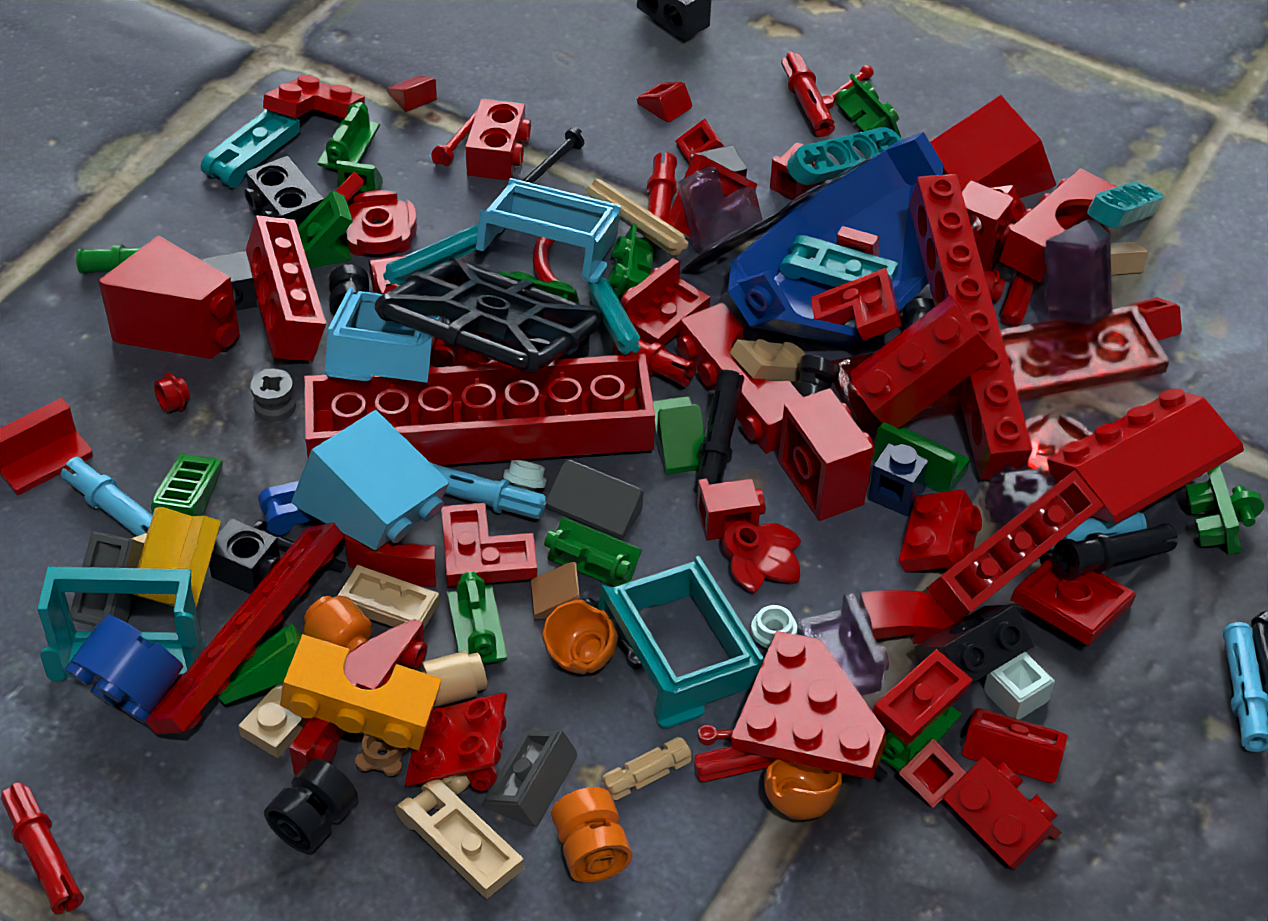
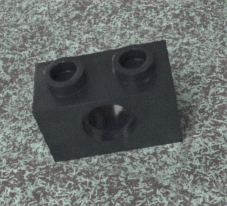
[914,604,1034,684]

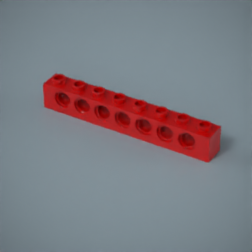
[909,174,1033,480]

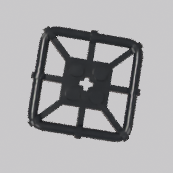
[375,257,603,374]

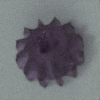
[984,462,1056,526]

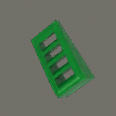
[151,454,223,516]
[219,624,302,704]

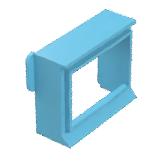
[476,178,621,283]
[325,288,445,383]

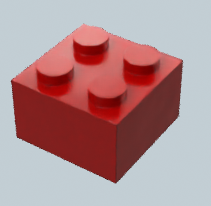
[778,388,875,521]

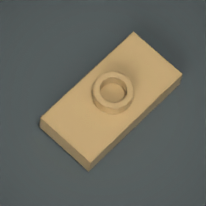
[338,565,440,629]

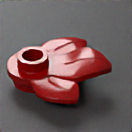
[722,521,801,594]

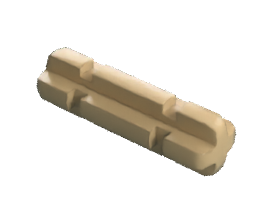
[602,737,692,800]

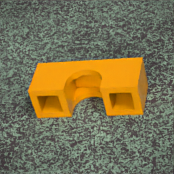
[280,634,442,750]

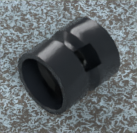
[264,758,359,854]

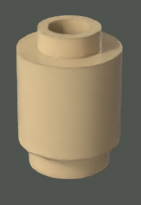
[421,651,487,708]

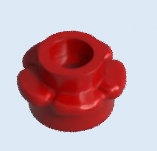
[983,269,1005,302]
[154,373,190,413]

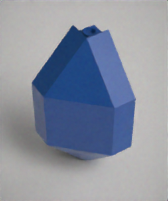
[728,132,943,347]

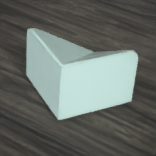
[984,652,1055,720]

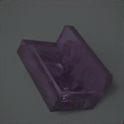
[797,593,889,696]

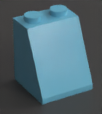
[291,410,450,550]

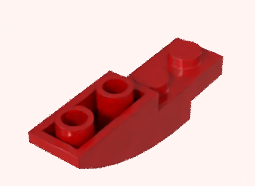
[289,619,428,775]

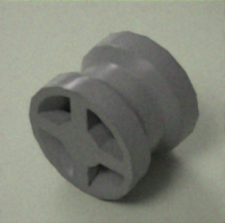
[250,368,296,422]

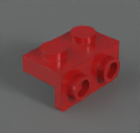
[620,258,710,345]
[898,489,982,573]
[943,756,1062,870]

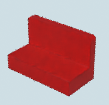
[0,397,93,495]
[872,649,973,746]

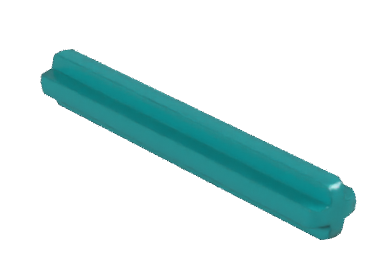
[383,223,479,285]
[587,277,641,355]

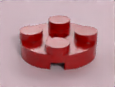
[341,190,417,256]

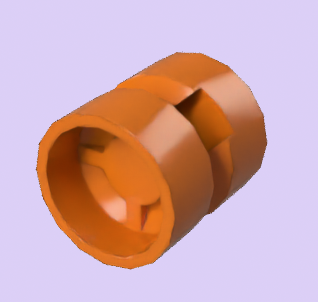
[551,787,632,883]

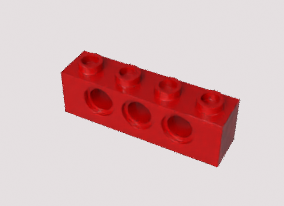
[245,215,326,361]
[926,470,1104,623]

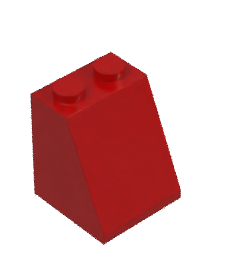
[930,95,1057,199]
[98,236,240,359]

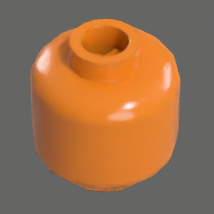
[303,596,373,654]

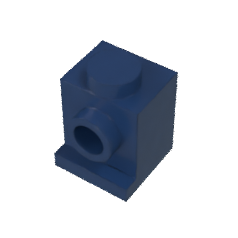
[868,443,928,517]

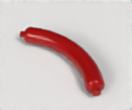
[532,224,560,283]

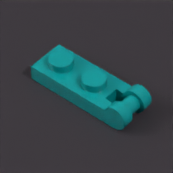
[201,109,301,188]
[780,235,898,287]

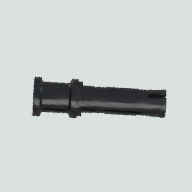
[1053,523,1178,580]

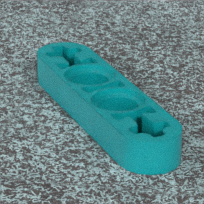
[787,127,901,185]
[1087,182,1164,228]

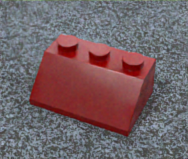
[850,295,996,429]

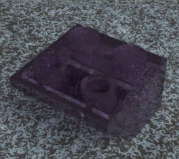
[1044,219,1112,324]

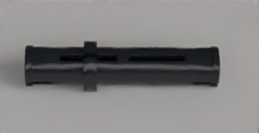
[693,369,744,493]

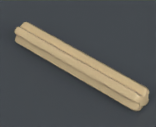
[586,179,688,256]

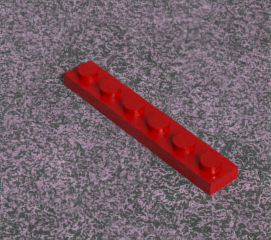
[145,523,344,734]

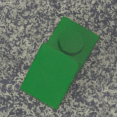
[297,190,353,269]
[653,396,705,475]

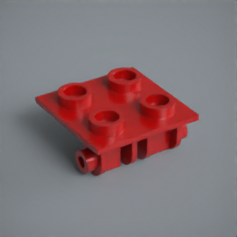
[404,692,507,791]

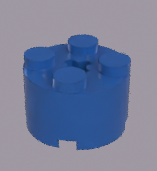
[64,614,184,724]

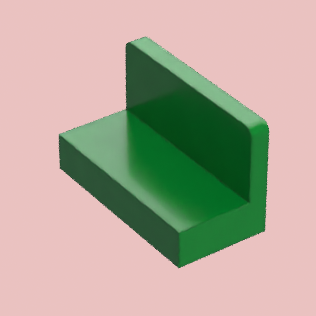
[873,422,970,493]

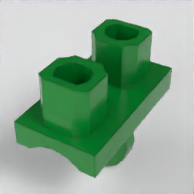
[1185,466,1264,555]

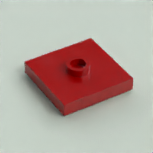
[1011,555,1136,646]

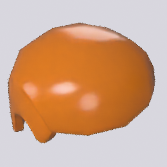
[542,600,618,675]
[764,759,842,821]

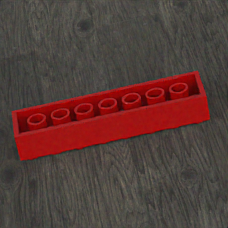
[304,354,655,465]

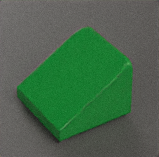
[336,160,383,195]

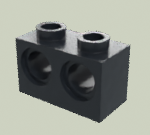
[637,0,711,40]
[244,156,324,228]

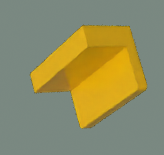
[133,507,221,608]

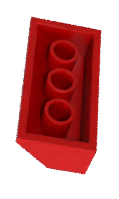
[1046,389,1244,524]

